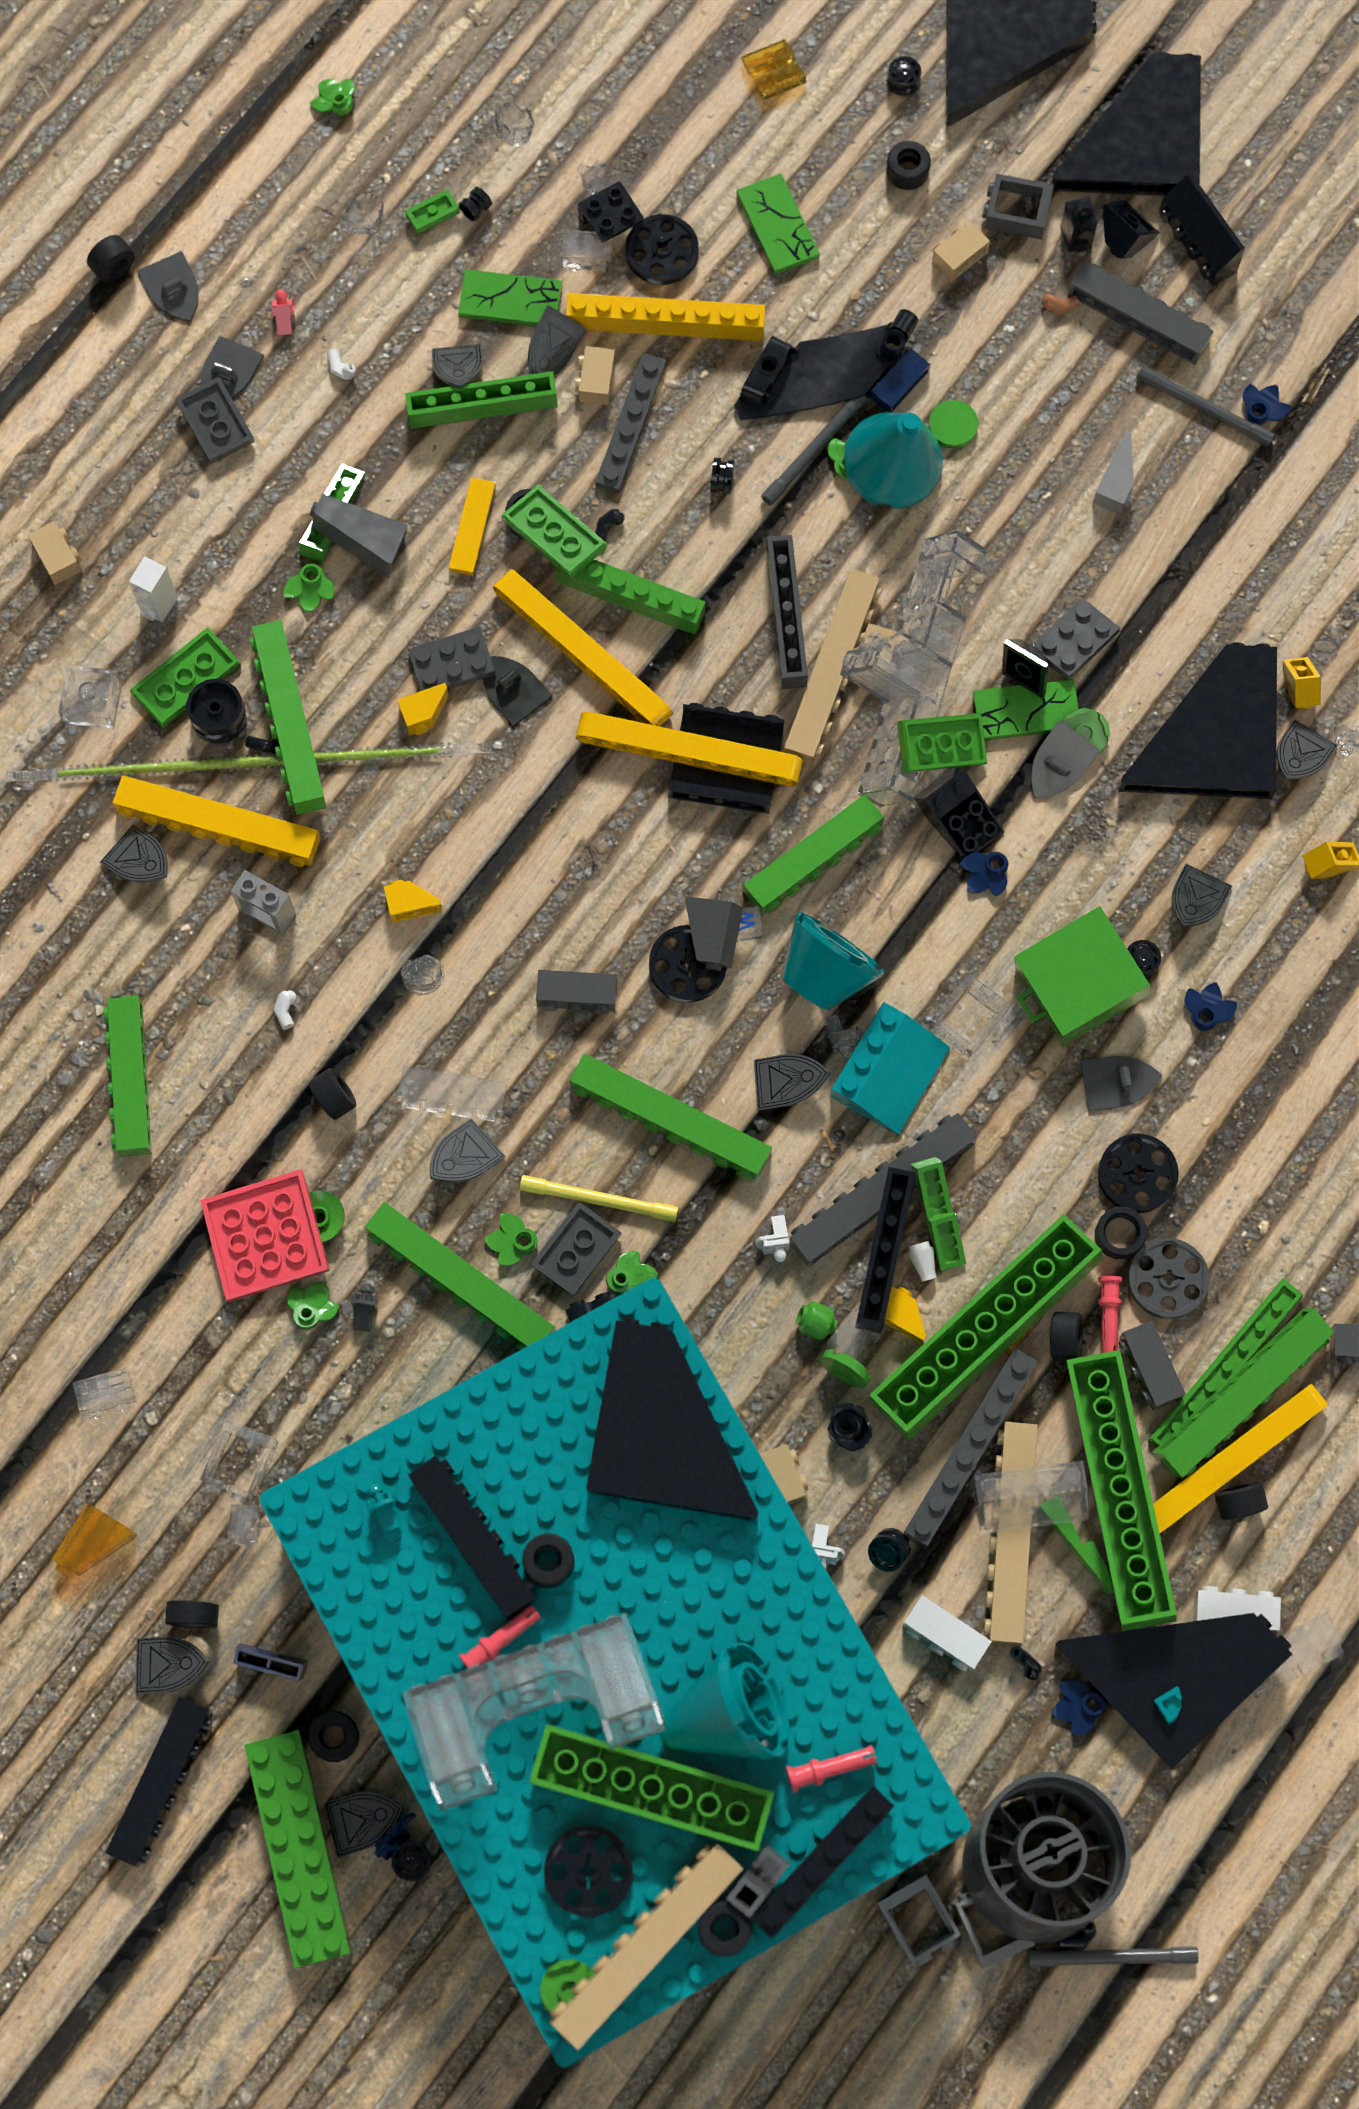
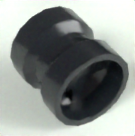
[458,187,492,222]

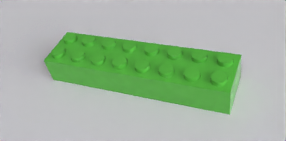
[529,1724,774,1852]
[244,1730,353,1968]

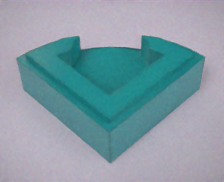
[1154,1686,1182,1725]

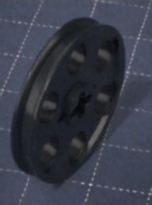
[625,214,699,285]
[649,925,727,1003]
[1098,1133,1179,1213]
[544,1825,633,1917]

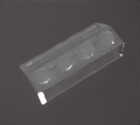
[972,1461,1089,1534]

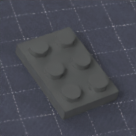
[175,377,255,464]
[1033,598,1120,681]
[408,627,496,691]
[531,1202,622,1298]

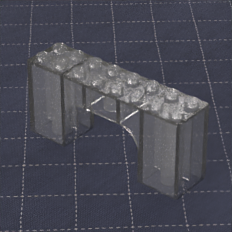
[402,1613,667,1811]

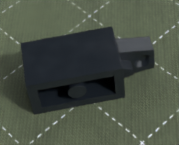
[1061,197,1098,252]

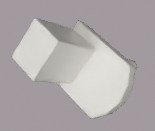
[755,1215,789,1262]
[812,1524,845,1569]

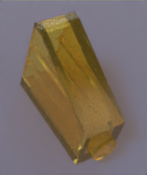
[51,1503,138,1577]

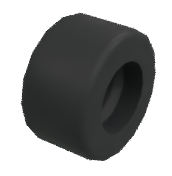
[886,141,931,190]
[86,235,135,283]
[310,1068,356,1120]
[1050,1312,1083,1360]
[1215,1482,1268,1520]
[522,1533,575,1588]
[308,1711,359,1762]
[698,1902,752,1957]

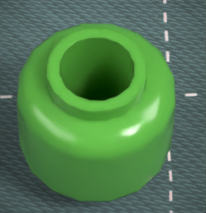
[796,1301,838,1340]

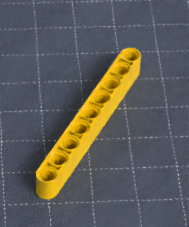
[492,569,673,727]
[575,712,803,786]
[1153,1383,1329,1534]

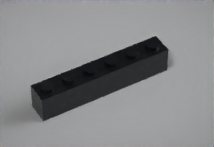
[855,1167,915,1334]
[408,1455,537,1621]
[105,1697,214,1868]
[750,1785,895,1940]

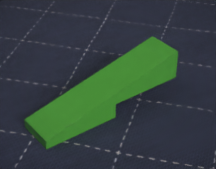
[299,464,365,563]
[911,1157,966,1271]
[1036,1495,1114,1596]

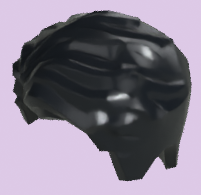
[827,1403,872,1452]

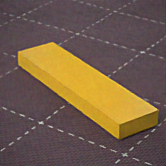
[449,477,496,576]

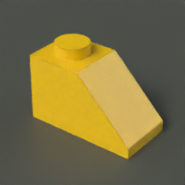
[1283,657,1321,709]
[397,683,449,735]
[1302,842,1359,879]
[384,880,443,923]
[884,1286,926,1345]

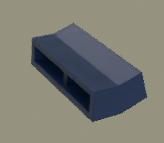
[868,348,930,412]
[233,1643,308,1681]

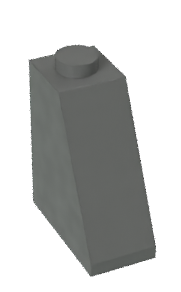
[685,896,743,971]

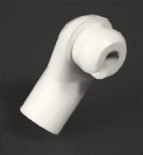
[327,349,356,380]
[274,990,297,1030]

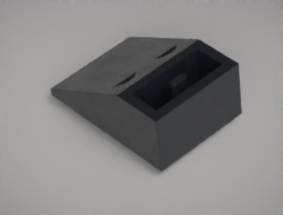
[914,768,1005,860]

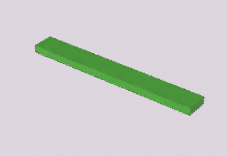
[1148,1278,1304,1447]

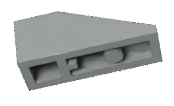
[1093,430,1135,514]

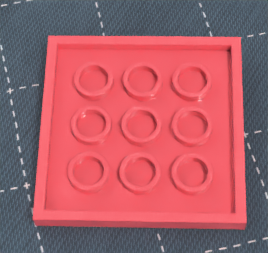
[200,1169,330,1302]

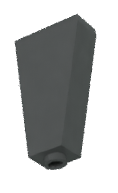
[310,493,408,578]

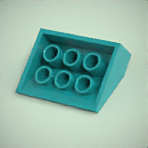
[830,1002,950,1136]

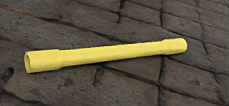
[520,1175,678,1222]

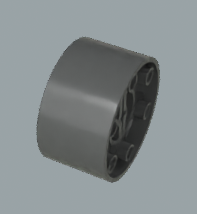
[962,1772,1131,1943]

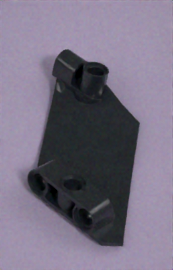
[734,309,919,421]

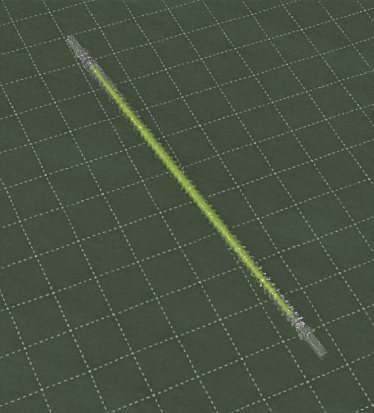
[6,742,493,783]

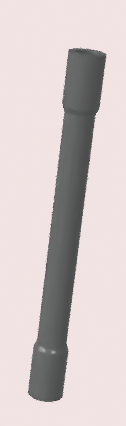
[1136,365,1275,447]
[761,396,868,506]
[1027,1946,1199,1967]

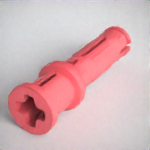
[1098,1276,1122,1353]
[459,1604,541,1677]
[786,1746,877,1793]

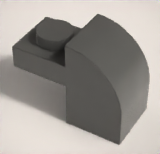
[726,1844,791,1918]

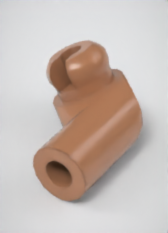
[1042,294,1080,315]

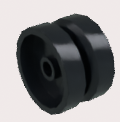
[186,679,247,744]

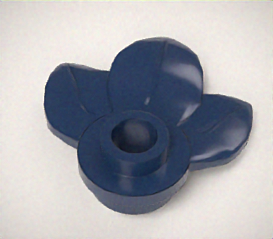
[1242,384,1291,425]
[960,852,1008,896]
[1184,982,1237,1031]
[1051,1680,1106,1735]
[374,1813,417,1861]

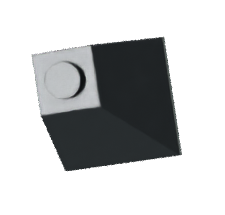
[1102,200,1160,259]
[1002,639,1049,699]

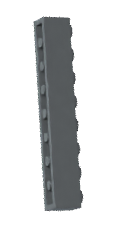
[789,1113,977,1268]
[903,1348,1038,1550]

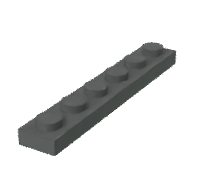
[595,353,666,493]

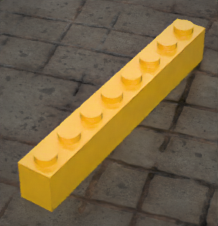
[566,293,765,341]
[113,775,321,867]

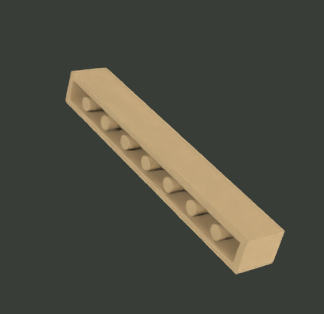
[784,569,882,766]
[984,1422,1038,1646]
[549,1843,743,2050]

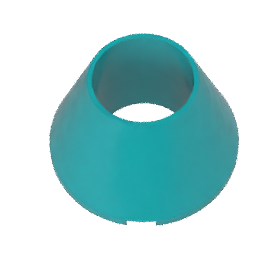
[782,912,884,1010]

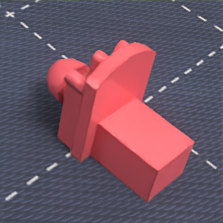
[271,289,295,335]

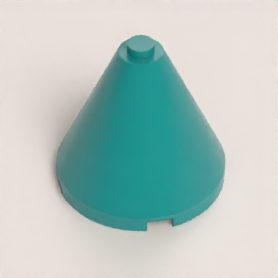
[843,412,943,509]
[659,1642,789,1760]

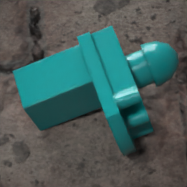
[366,1484,401,1535]

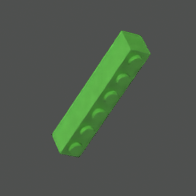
[405,371,558,429]
[555,559,705,635]
[743,794,884,916]
[103,995,152,1157]

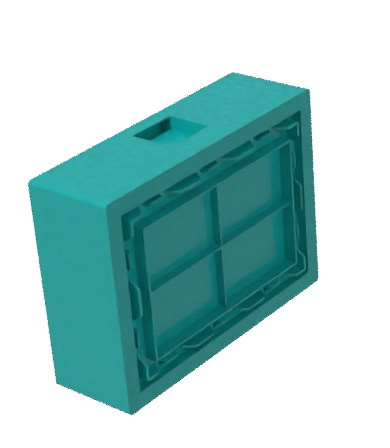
[260,1278,971,2067]

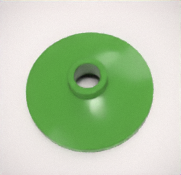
[309,1190,345,1243]

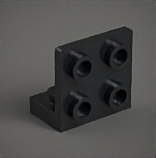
[578,181,644,243]

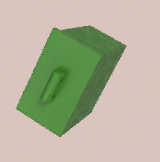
[1014,906,1150,1047]

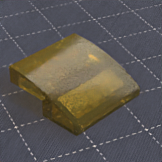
[741,39,807,101]

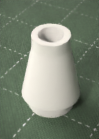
[908,1241,937,1282]

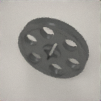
[1128,1238,1209,1319]

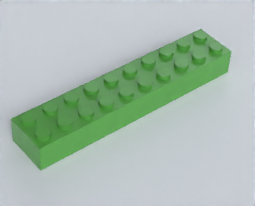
[869,1214,1102,1441]
[1067,1350,1177,1631]

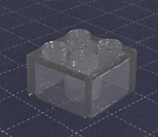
[58,665,122,729]

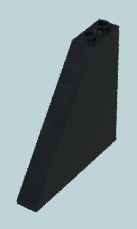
[946,0,1097,126]
[1051,52,1201,196]
[1118,642,1277,799]
[586,1318,759,1522]
[1055,1613,1293,1769]

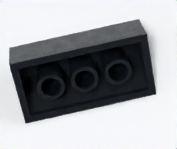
[1159,172,1245,286]

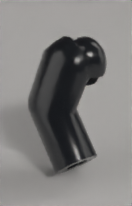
[595,509,625,541]
[245,735,280,754]
[1010,1646,1042,1681]
[1058,1921,1097,1949]

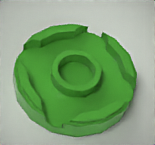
[929,400,979,449]
[1062,708,1110,755]
[820,1349,871,1388]
[540,1959,594,2013]

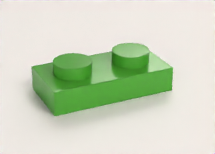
[405,189,460,234]

